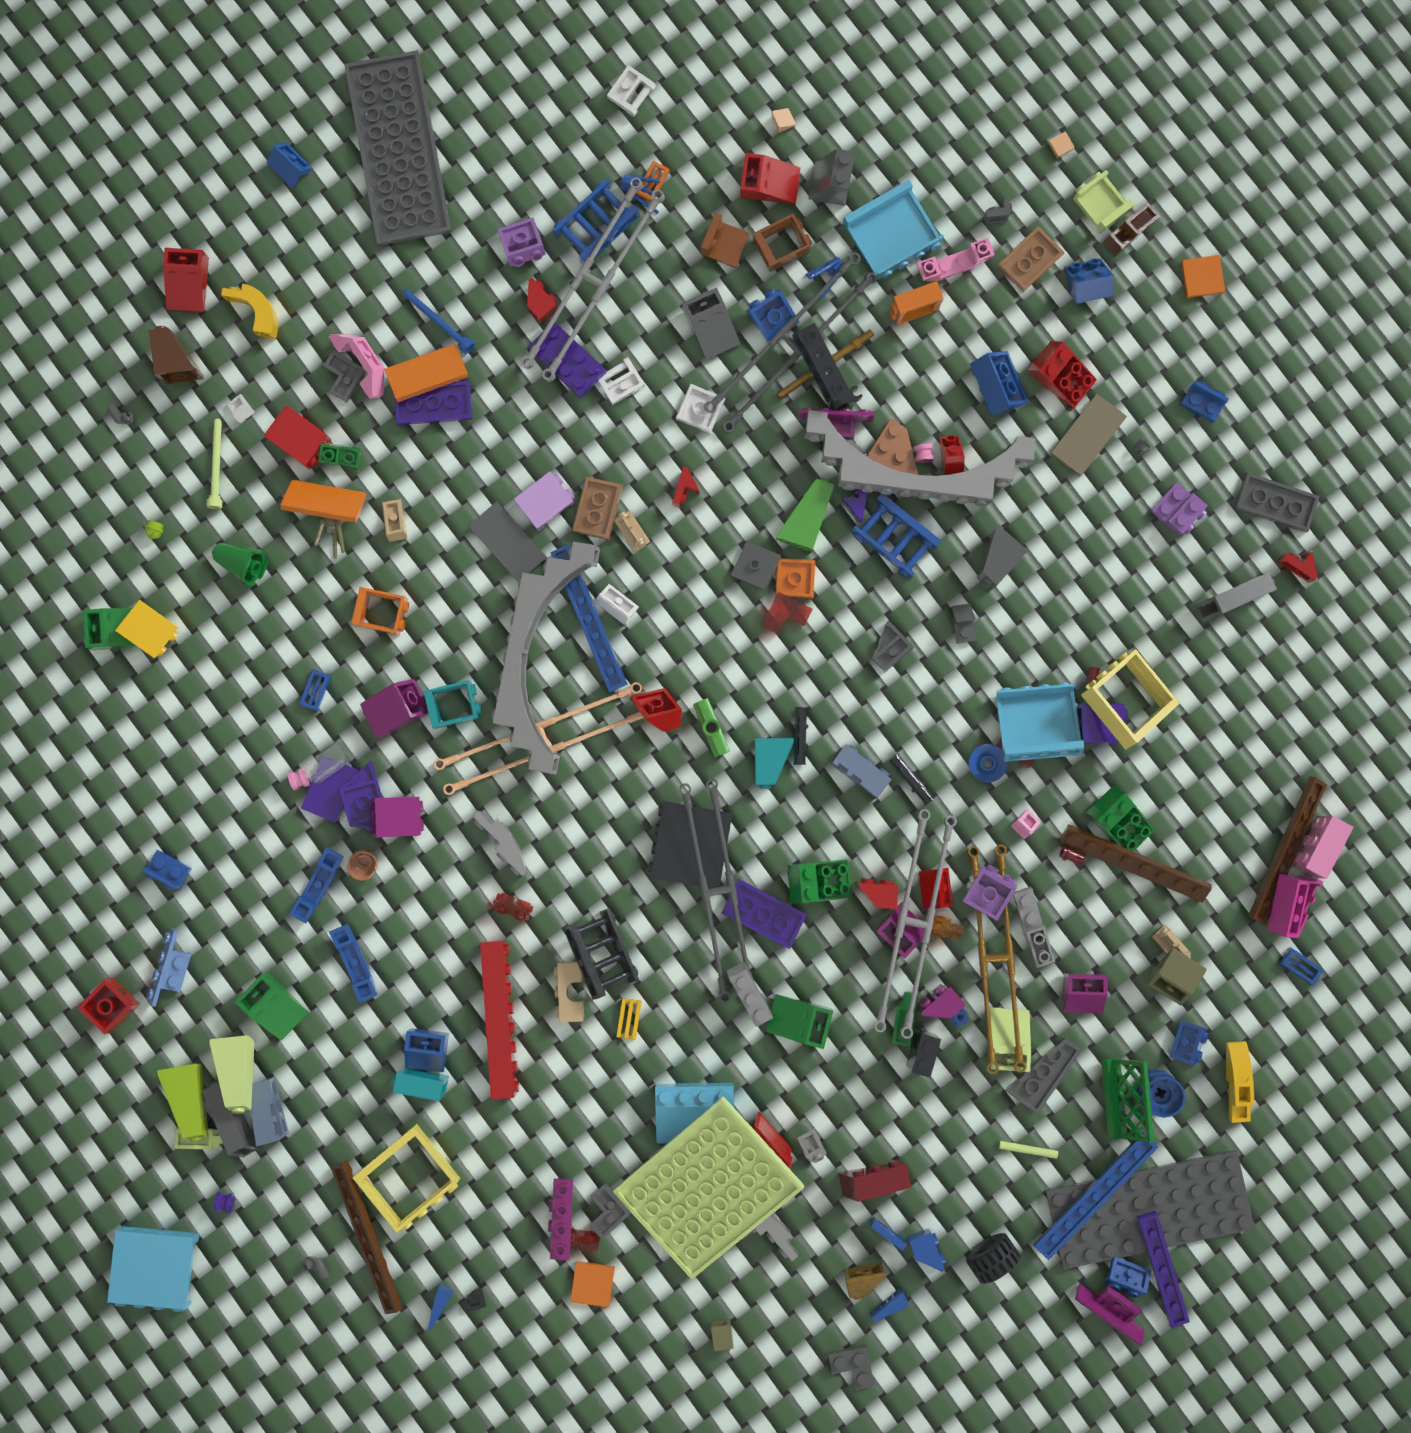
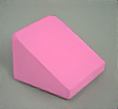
[1011,809,1041,839]

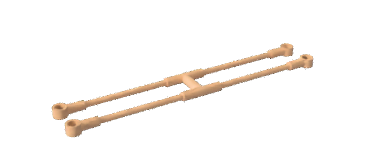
[434,682,645,795]

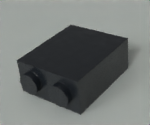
[906,1028,941,1078]

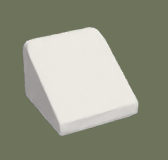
[226,394,254,423]

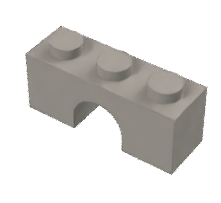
[727,962,773,1027]

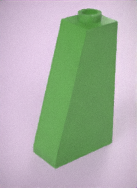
[776,478,834,552]

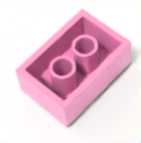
[1293,816,1354,879]

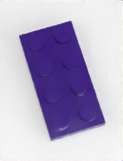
[527,322,607,399]
[395,381,473,425]
[721,879,807,949]

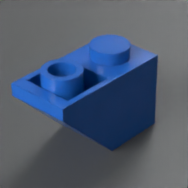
[907,1228,946,1272]

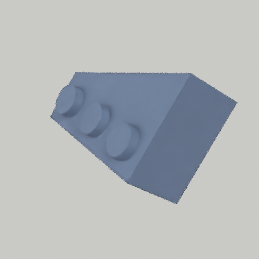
[830,744,892,798]
[250,1077,289,1147]

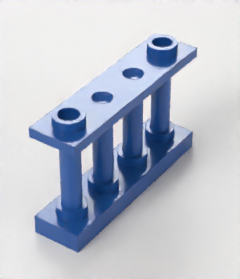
[553,178,640,264]
[852,494,941,579]

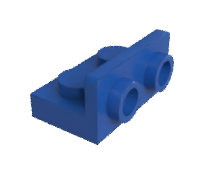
[1180,381,1229,423]
[142,850,192,890]
[1170,1020,1209,1066]
[1103,1256,1151,1298]

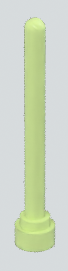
[206,419,222,509]

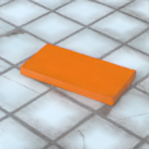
[384,344,469,402]
[280,480,367,523]

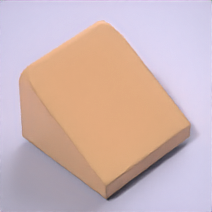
[771,108,796,133]

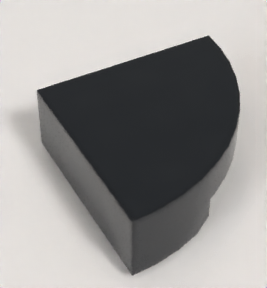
[466,1286,486,1311]

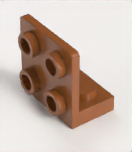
[701,213,749,268]

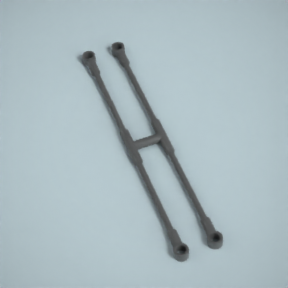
[704,253,877,432]
[679,778,752,1003]

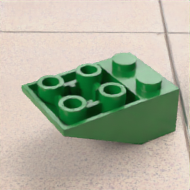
[83,608,137,651]
[1086,786,1155,851]
[787,859,852,904]
[235,972,309,1041]
[766,994,833,1049]

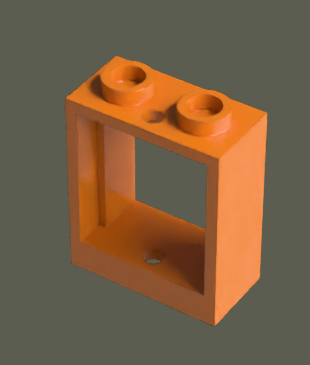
[889,281,944,326]
[351,587,409,636]

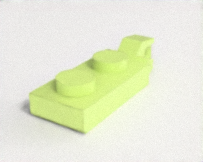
[174,1128,223,1149]

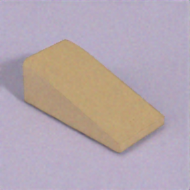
[382,499,407,542]

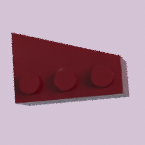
[839,1160,911,1202]

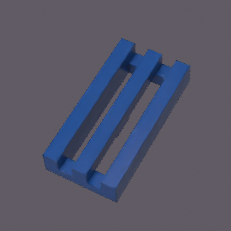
[299,669,332,711]
[1279,947,1323,986]
[869,1217,907,1251]

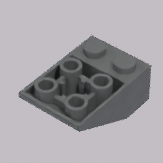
[682,288,741,360]

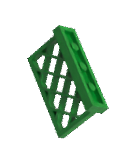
[1101,1057,1154,1143]

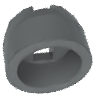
[1134,438,1151,455]

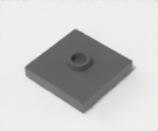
[731,541,782,591]

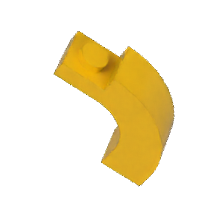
[221,284,278,339]

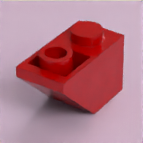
[527,277,558,325]
[939,435,965,475]

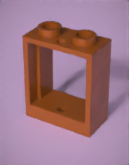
[753,213,812,272]

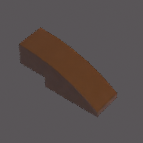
[1103,202,1161,257]

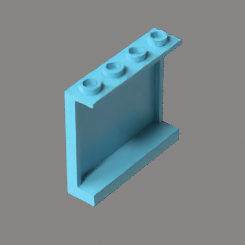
[843,180,944,280]
[996,682,1084,762]
[107,1226,199,1312]

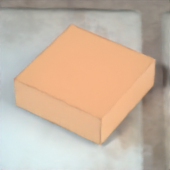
[1048,131,1075,159]

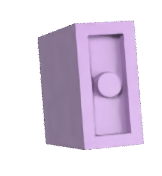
[514,472,575,532]

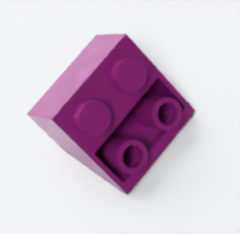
[875,902,924,959]
[1063,973,1108,1013]
[918,984,966,1018]

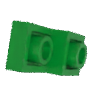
[319,443,362,468]

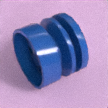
[1136,1069,1186,1118]

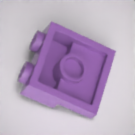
[498,217,546,267]
[1150,482,1208,536]
[963,865,1017,921]

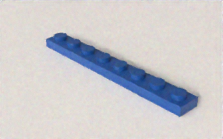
[550,545,628,692]
[1033,1132,1158,1261]

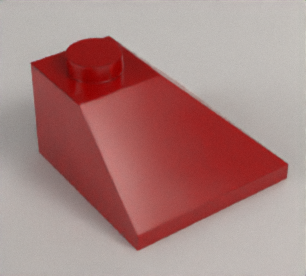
[630,688,682,732]

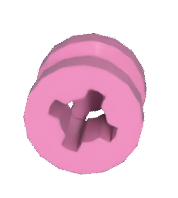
[914,444,934,463]
[288,768,310,791]

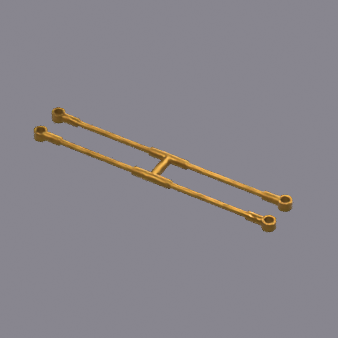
[967,844,1027,1074]

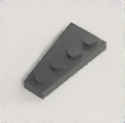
[1005,1038,1082,1114]

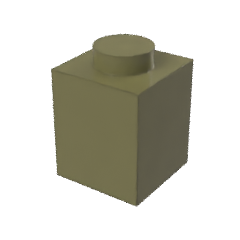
[711,1319,734,1353]

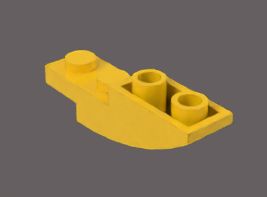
[1226,1041,1254,1123]

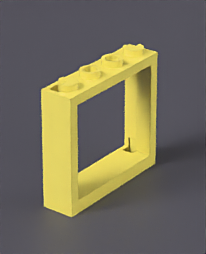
[1081,649,1180,750]
[353,1124,461,1233]

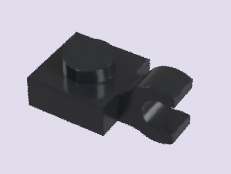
[830,386,863,411]

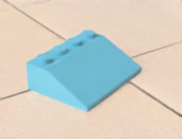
[655,1083,734,1143]

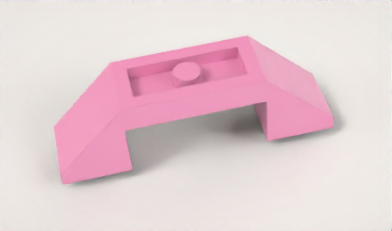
[917,238,995,281]
[329,333,385,399]

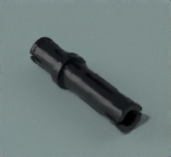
[793,707,808,765]
[889,753,935,806]

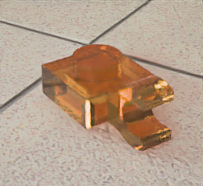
[931,915,964,940]

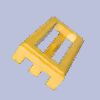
[616,998,642,1040]

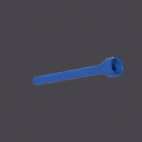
[403,289,475,354]

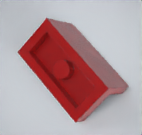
[919,868,953,909]

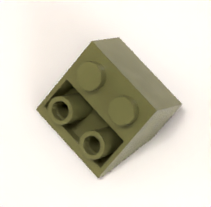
[1148,948,1207,1006]

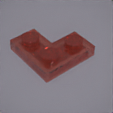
[761,592,813,635]

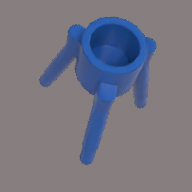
[620,174,660,214]
[805,257,844,299]

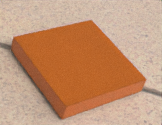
[1181,255,1225,299]
[775,558,815,599]
[570,1261,615,1307]

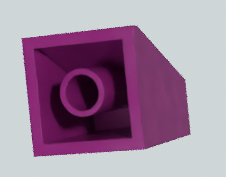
[360,679,429,738]
[370,797,424,838]

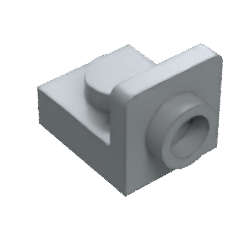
[797,1129,827,1163]

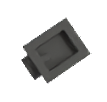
[984,197,1012,224]

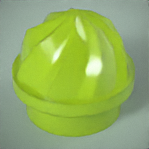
[144,520,164,539]

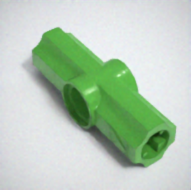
[693,698,730,758]

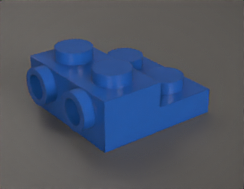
[746,289,800,343]

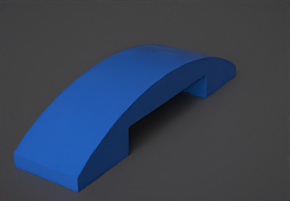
[289,847,344,924]
[329,924,378,1003]

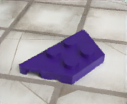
[339,762,382,830]

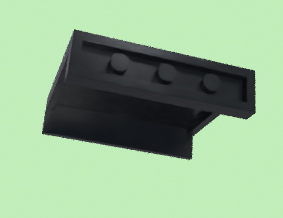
[648,801,733,888]

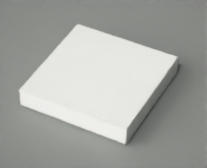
[676,384,725,434]

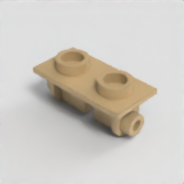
[614,510,650,552]
[1152,924,1191,958]

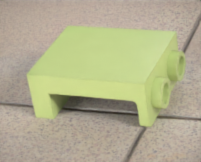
[1073,170,1135,233]

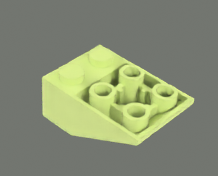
[987,1007,1031,1072]

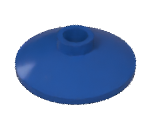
[969,744,1008,783]

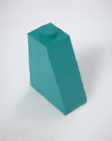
[755,738,794,789]

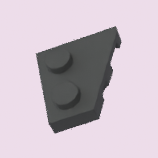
[872,620,914,673]

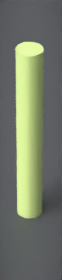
[999,1141,1058,1159]

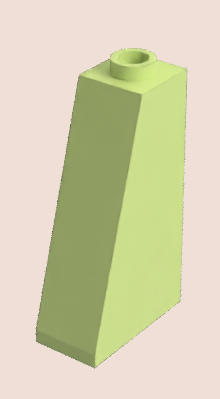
[210,1035,254,1114]

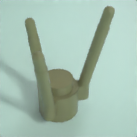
[314,518,345,559]

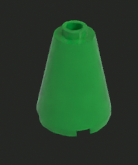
[212,543,268,586]

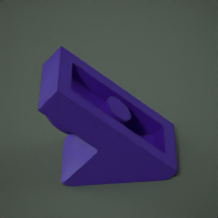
[841,489,867,523]

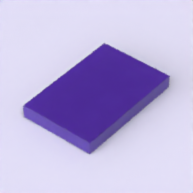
[301,755,360,823]

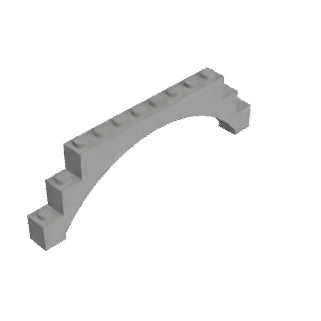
[804,410,1036,506]
[492,542,600,775]

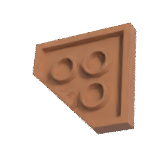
[867,419,918,475]

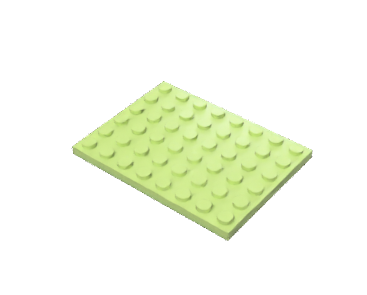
[613,1096,804,1279]

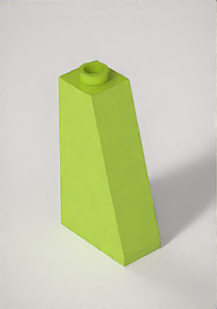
[157,1064,209,1142]

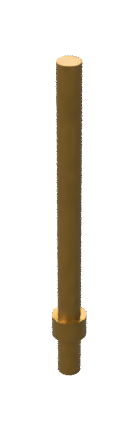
[777,329,874,399]

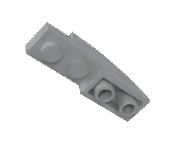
[473,811,527,876]
[1013,886,1055,968]
[752,1214,798,1261]

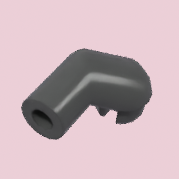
[107,404,134,425]
[302,1256,329,1280]

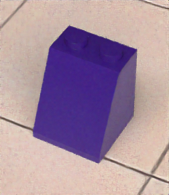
[1076,703,1128,744]

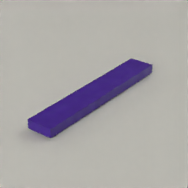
[1136,1211,1190,1328]

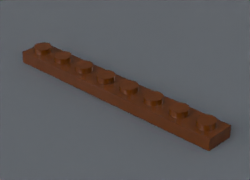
[1248,776,1327,925]
[1060,824,1212,903]
[330,1160,403,1315]

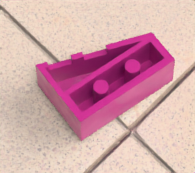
[1267,874,1324,938]

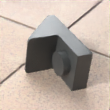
[951,604,976,644]

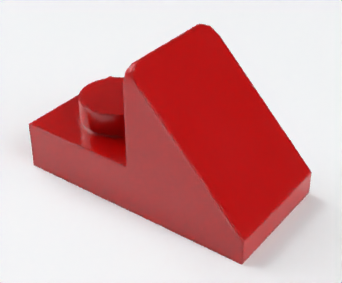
[672,466,700,508]
[1277,551,1317,583]

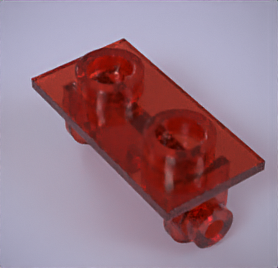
[493,893,534,922]
[570,1228,600,1253]

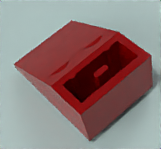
[740,153,801,205]
[163,248,209,312]
[1028,341,1097,409]

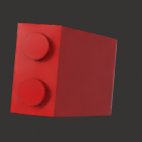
[263,405,332,470]
[751,1112,793,1170]

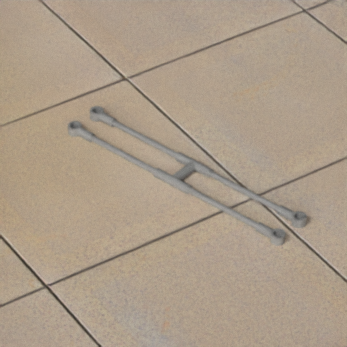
[521,177,665,382]
[873,809,957,1039]

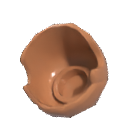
[347,849,378,881]

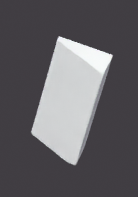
[595,584,639,625]

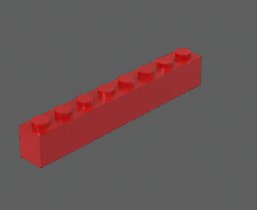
[480,940,519,1100]

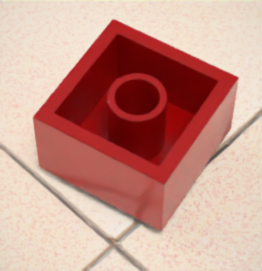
[77,977,140,1035]

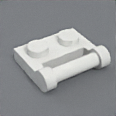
[607,65,656,117]
[598,357,645,405]

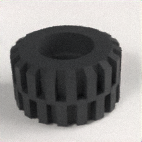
[966,1233,1021,1284]

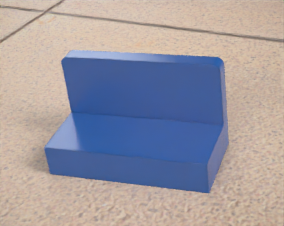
[267,142,312,188]

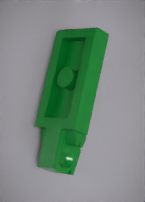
[892,991,918,1048]

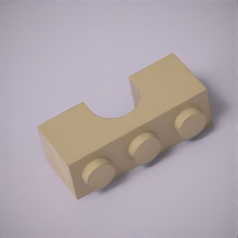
[554,961,584,1022]

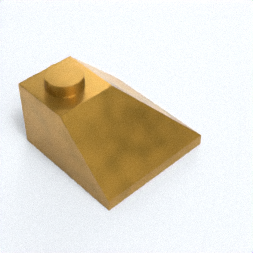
[844,1262,886,1300]

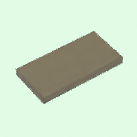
[1050,394,1127,477]

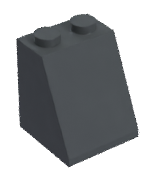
[809,149,855,206]
[977,526,1028,590]

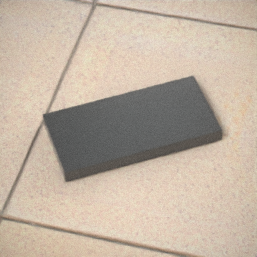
[1234,472,1320,533]
[469,501,547,581]

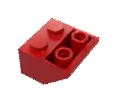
[856,878,899,909]

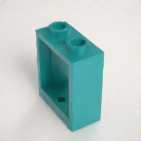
[424,680,482,729]
[391,1067,449,1101]

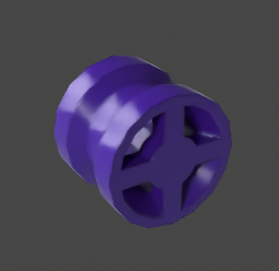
[214,1192,235,1214]

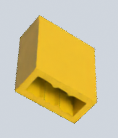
[115,600,179,658]

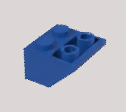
[1064,258,1113,304]
[404,1028,449,1072]

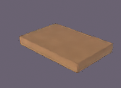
[997,226,1065,293]
[572,477,623,540]

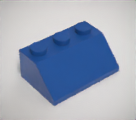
[970,351,1029,416]

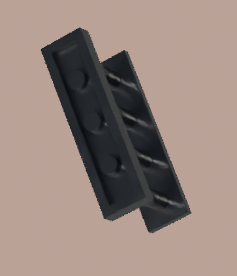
[791,323,850,403]
[563,908,639,1000]

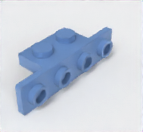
[146,928,191,1007]

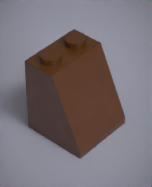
[149,326,204,385]

